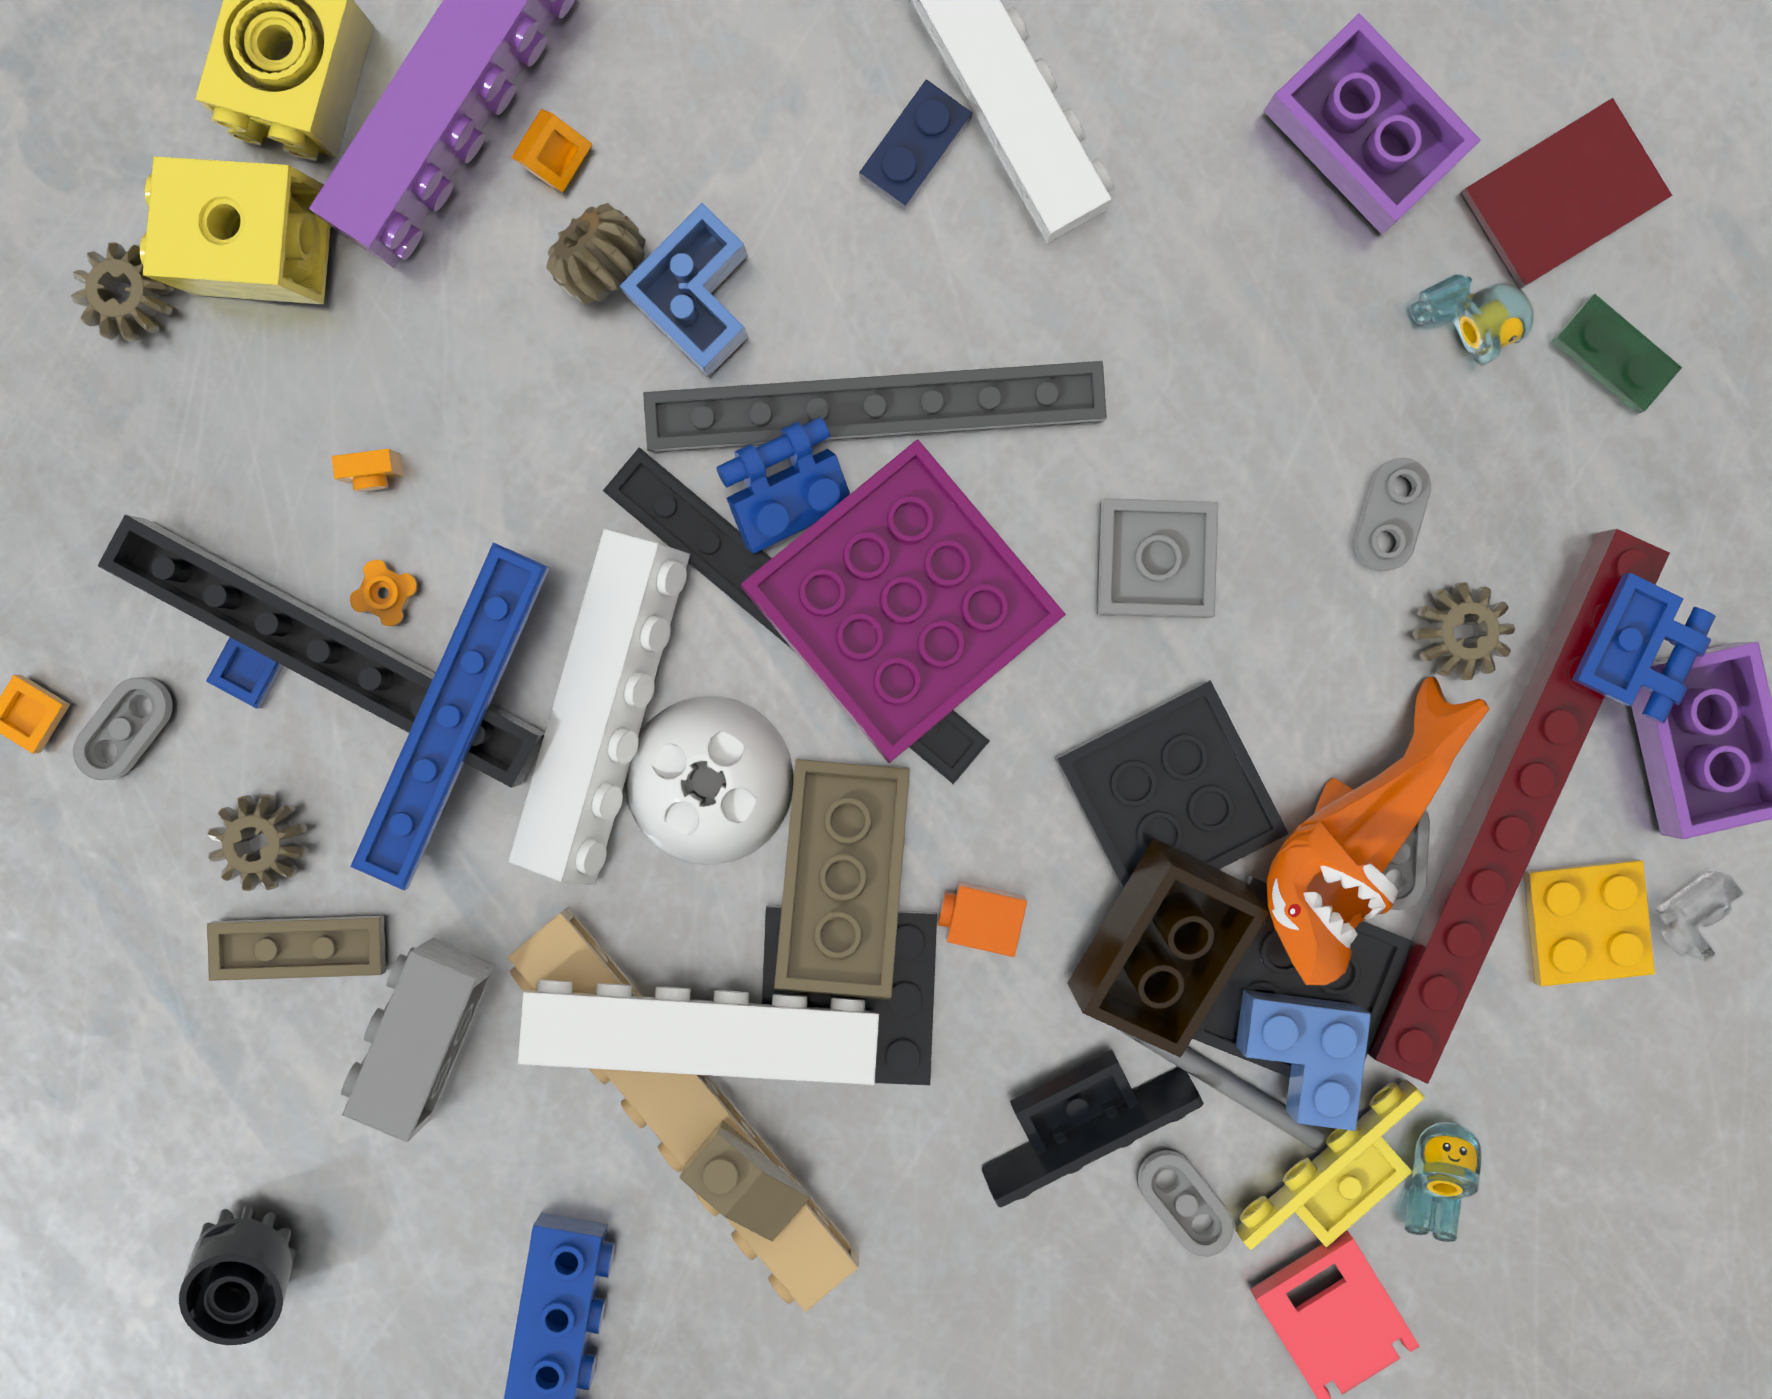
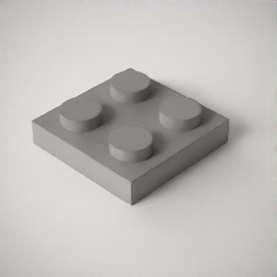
[1098,498,1218,618]

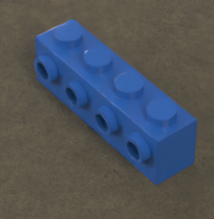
[504,1213,615,1399]

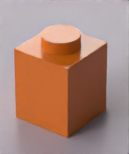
[938,881,1027,957]

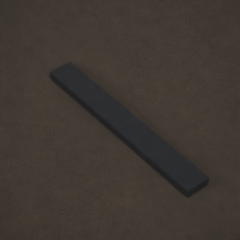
[603,447,990,785]

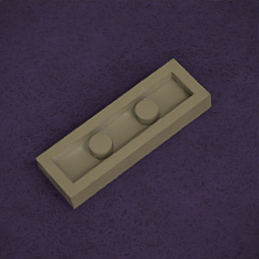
[207,916,386,981]

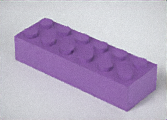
[309,0,575,267]

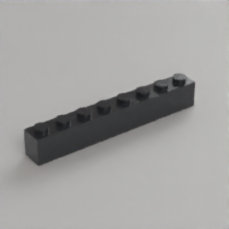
[98,515,545,788]

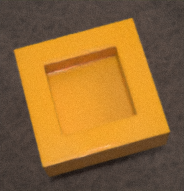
[511,109,592,193]
[331,448,403,492]
[0,675,70,754]

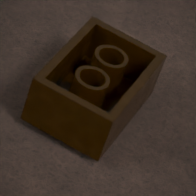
[1067,839,1270,1058]

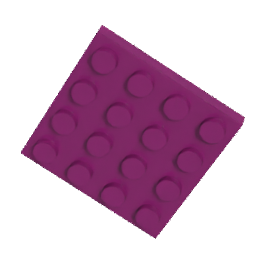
[740,439,1066,763]

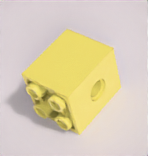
[195,0,374,161]
[140,156,331,304]

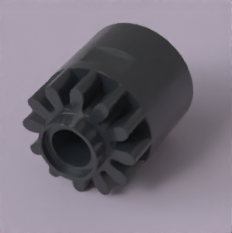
[179,1205,295,1345]

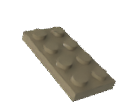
[774,759,910,1000]

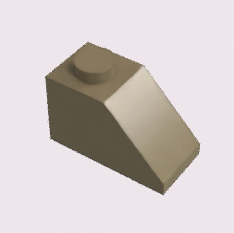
[679,1120,811,1242]

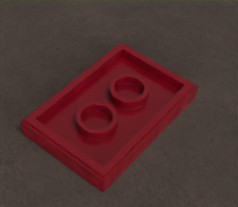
[1461,98,1673,289]

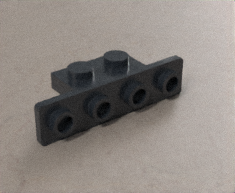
[982,1050,1204,1207]

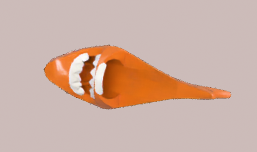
[1267,676,1489,985]

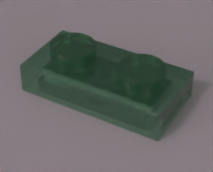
[1552,294,1682,414]

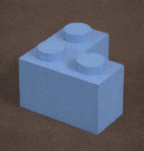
[620,203,748,377]
[1236,990,1371,1131]

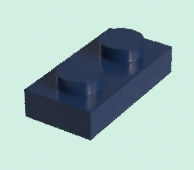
[859,79,973,210]

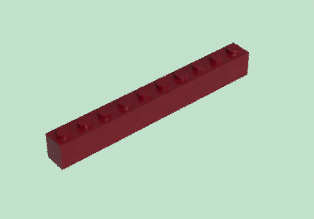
[1368,529,1670,1084]

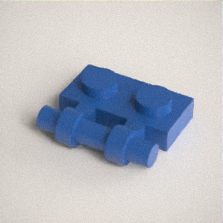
[716,417,850,554]
[1572,573,1716,724]

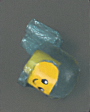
[1410,274,1534,365]
[1405,1122,1482,1242]

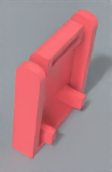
[1250,1230,1420,1399]

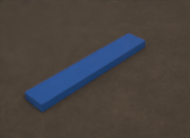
[350,542,550,891]

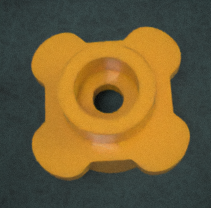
[350,560,417,626]

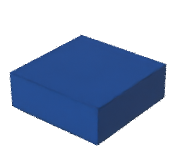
[206,637,284,709]

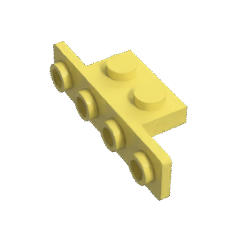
[1235,1080,1425,1250]

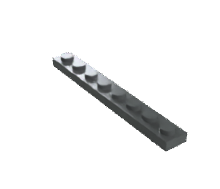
[643,361,1107,452]

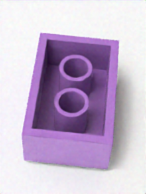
[1264,13,1481,234]
[1631,642,1772,839]

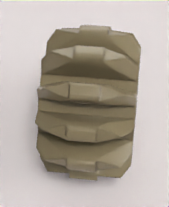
[546,203,646,305]
[71,242,175,342]
[1413,582,1516,680]
[207,794,308,891]

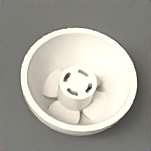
[625,696,794,865]

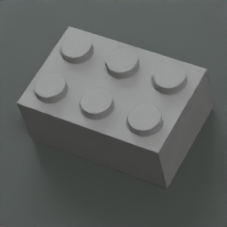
[341,938,495,1142]

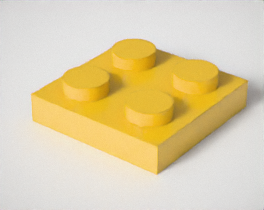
[1524,859,1655,986]

